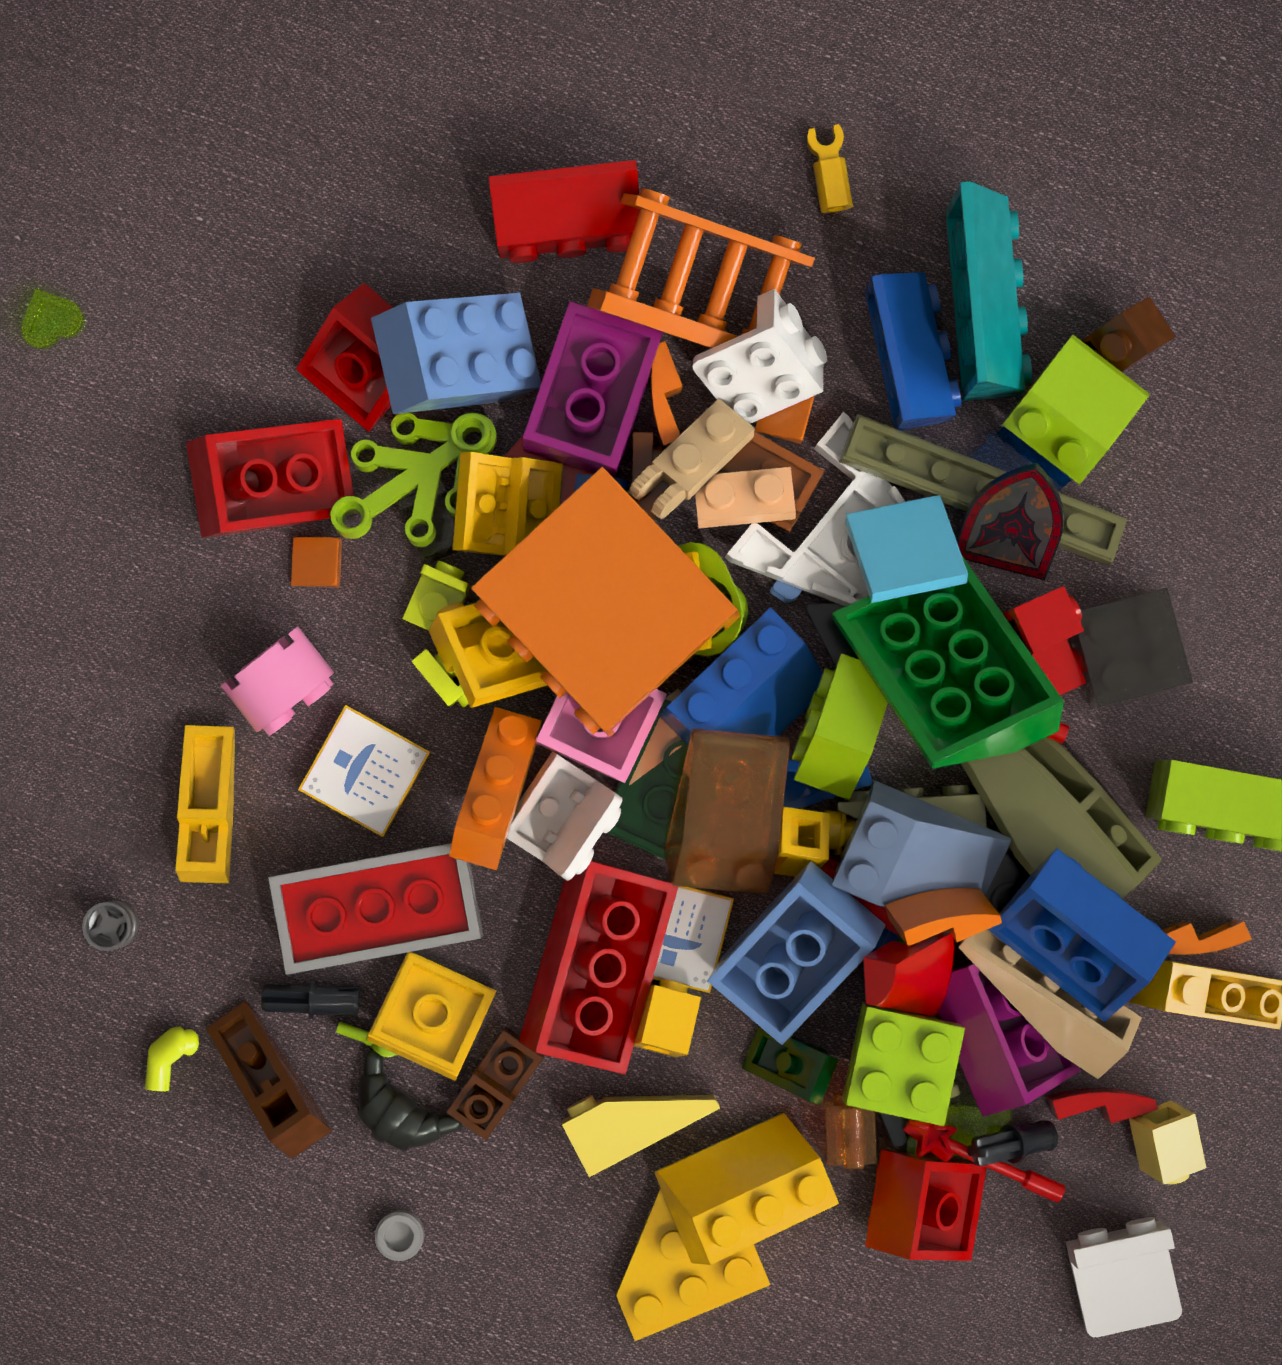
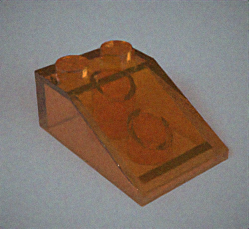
[663,729,790,894]

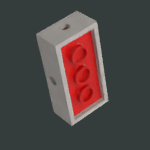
[268,843,484,975]

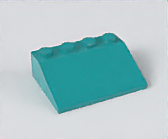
[945,181,1032,401]

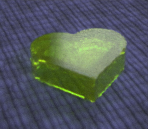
[21,288,85,350]

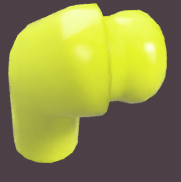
[145,1026,199,1091]

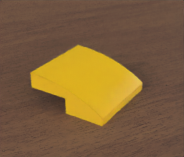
[453,452,563,556]

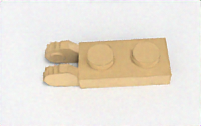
[628,398,755,520]

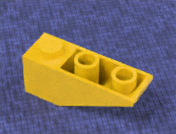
[1129,959,1282,1029]

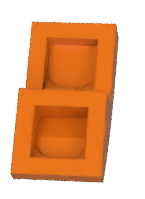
[651,341,683,451]
[885,888,1002,946]
[1162,919,1252,955]

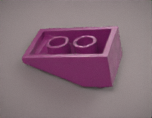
[523,301,663,478]

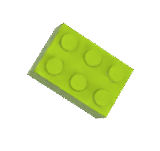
[1145,760,1282,852]

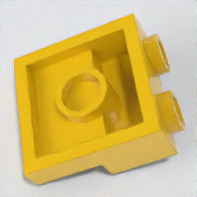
[429,602,547,708]

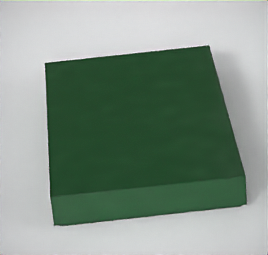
[607,699,725,869]

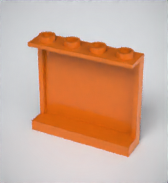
[471,466,740,738]

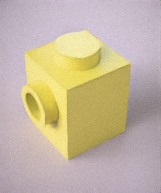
[1129,1100,1206,1184]

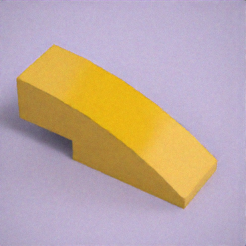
[175,725,235,883]

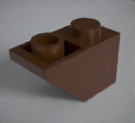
[1081,296,1176,373]

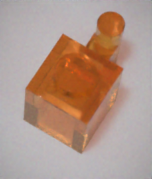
[822,1092,877,1169]

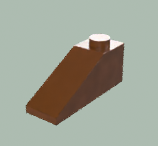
[206,1000,332,1159]

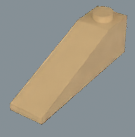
[958,930,1142,1079]

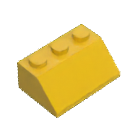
[654,1113,839,1265]

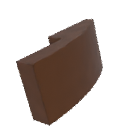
[446,1027,545,1140]

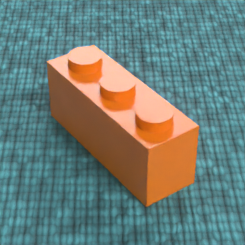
[449,707,542,871]

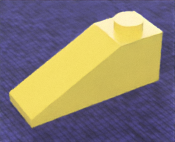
[562,1095,720,1177]

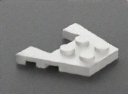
[725,412,905,606]

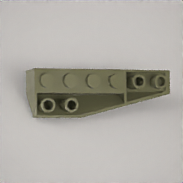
[961,738,1162,898]

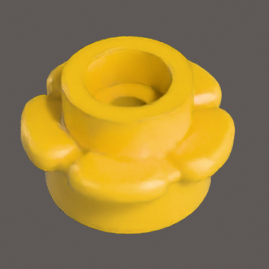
[824,810,855,855]

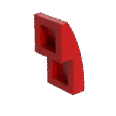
[1046,1088,1158,1124]

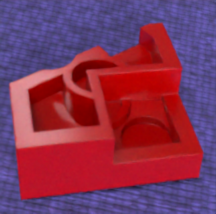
[863,930,954,1017]

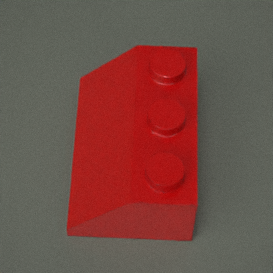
[488,160,640,263]

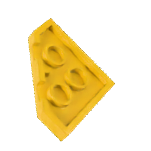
[616,1188,770,1341]

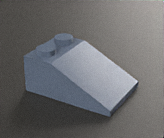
[831,781,1011,907]

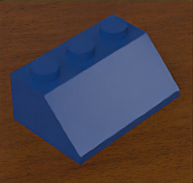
[864,272,961,431]
[659,607,823,786]
[987,848,1176,1022]

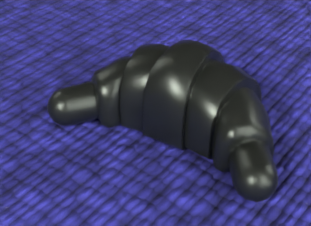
[357,1050,463,1152]

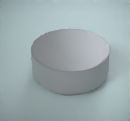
[375,1210,425,1261]

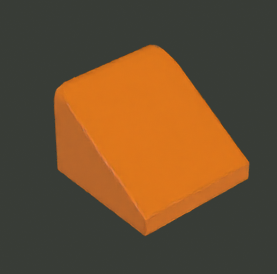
[755,396,814,445]
[291,537,342,588]

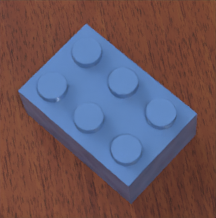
[371,293,541,414]
[707,861,886,1045]

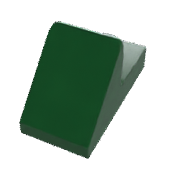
[742,1026,839,1105]

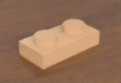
[695,467,796,528]

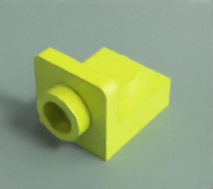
[402,560,471,631]
[411,649,469,708]

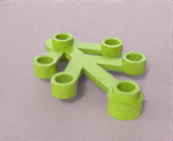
[331,413,497,547]

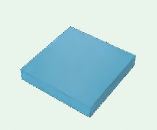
[845,495,968,603]

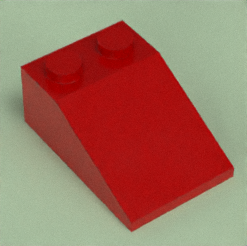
[186,419,356,538]

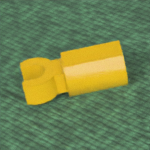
[806,124,853,213]

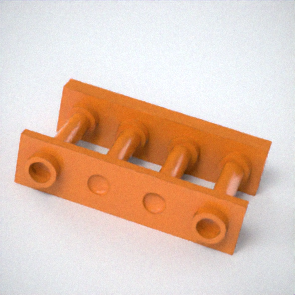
[587,188,815,348]

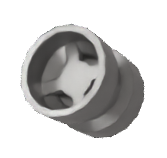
[82,900,139,951]

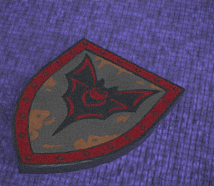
[956,463,1064,581]

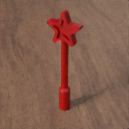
[903,1120,1065,1203]

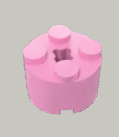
[220,626,334,736]

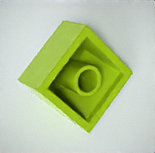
[1002,334,1150,485]

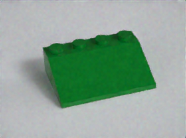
[832,556,1064,769]

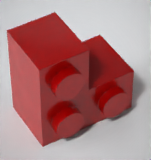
[1003,586,1086,695]

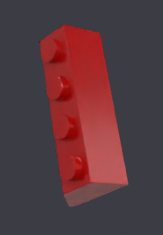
[518,860,679,1075]

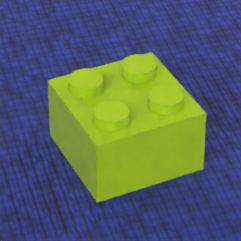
[791,653,888,800]
[842,1003,965,1126]

